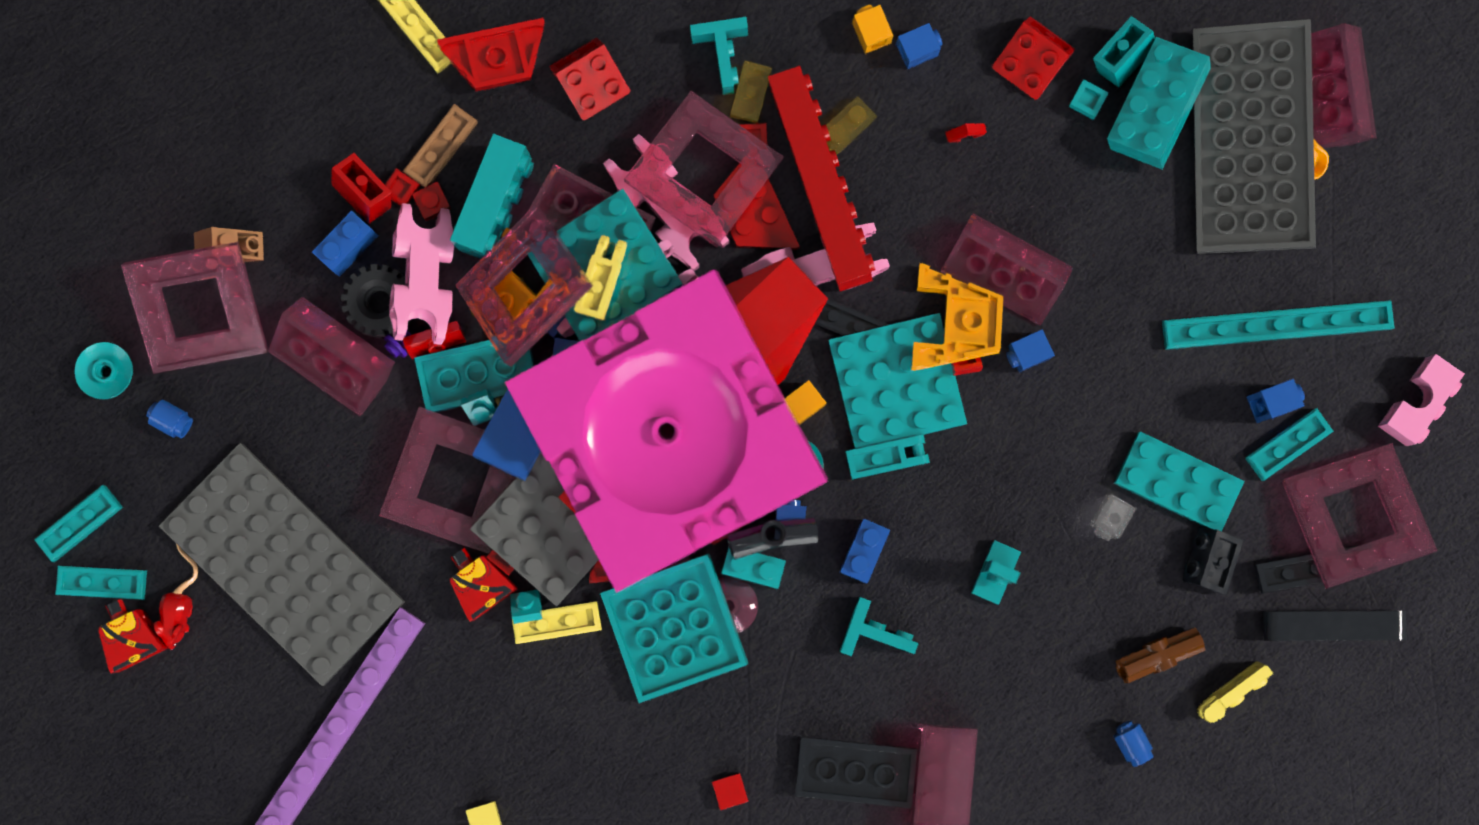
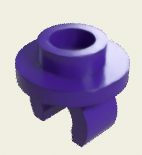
[384,330,411,358]

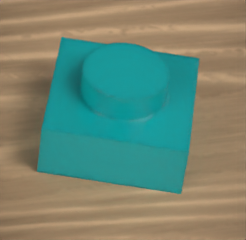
[1069,80,1108,120]
[461,388,498,426]
[510,590,542,624]

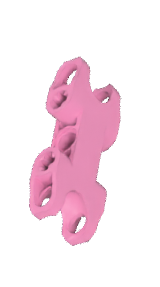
[603,134,729,271]
[389,203,454,345]
[741,223,890,286]

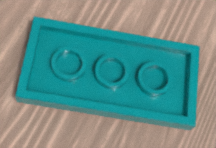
[415,331,535,414]
[1114,431,1245,531]

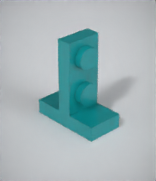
[690,17,748,95]
[971,540,1021,605]
[839,597,918,656]

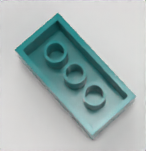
[1107,37,1211,169]
[450,134,534,262]

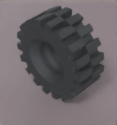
[341,264,413,339]

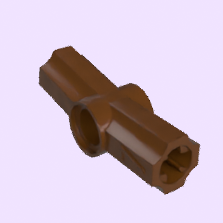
[1115,627,1205,683]

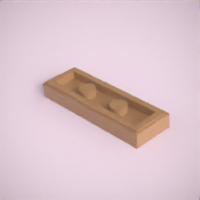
[403,104,478,188]

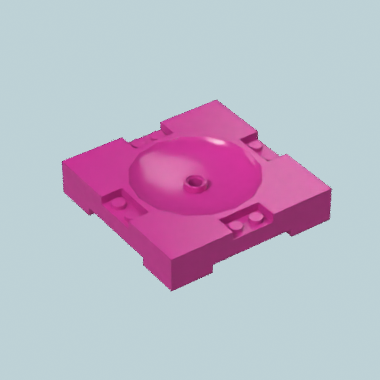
[505,270,828,592]

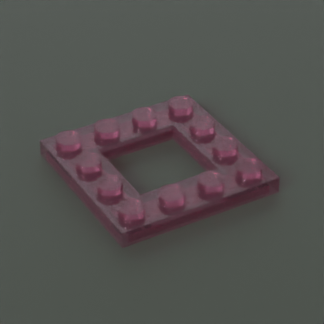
[624,91,784,248]
[456,205,593,367]
[121,242,268,374]
[379,407,517,554]
[1282,443,1438,589]

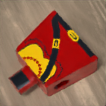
[449,548,518,621]
[99,599,168,673]

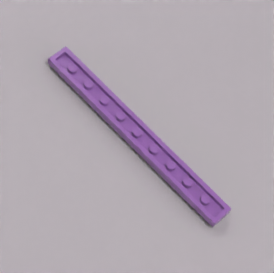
[255,607,425,825]

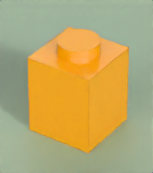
[853,5,893,54]
[785,380,826,425]

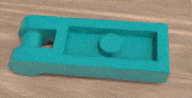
[845,435,930,480]

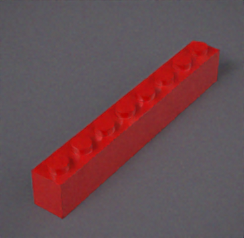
[768,66,876,292]

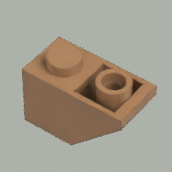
[194,227,263,263]

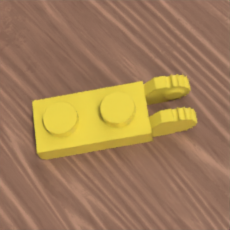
[574,235,627,321]
[1197,661,1273,723]

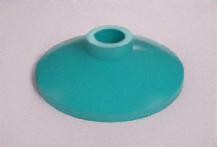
[75,342,133,399]

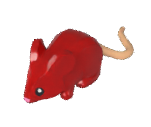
[154,544,198,650]

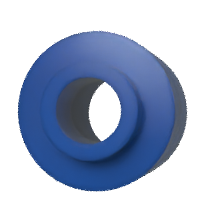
[146,400,193,438]
[1113,721,1154,767]

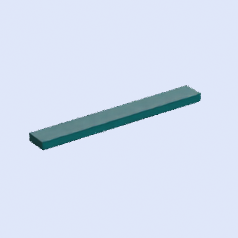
[1162,300,1395,350]

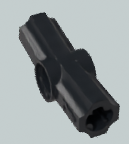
[727,518,818,560]

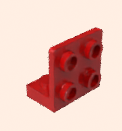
[992,16,1075,100]
[549,38,630,120]

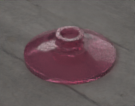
[719,577,758,633]

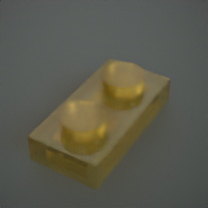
[730,61,772,124]
[826,96,877,155]

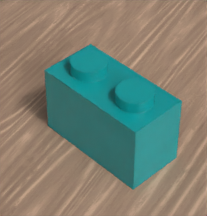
[1093,16,1155,88]
[722,549,786,589]

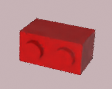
[332,153,392,224]

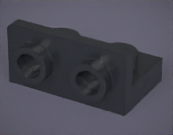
[1182,527,1243,595]

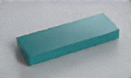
[1245,408,1334,481]
[34,485,123,562]
[55,566,147,599]

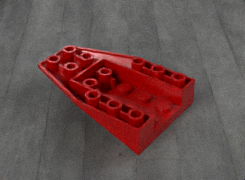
[726,256,828,385]

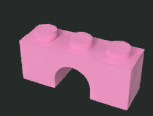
[1378,354,1464,446]

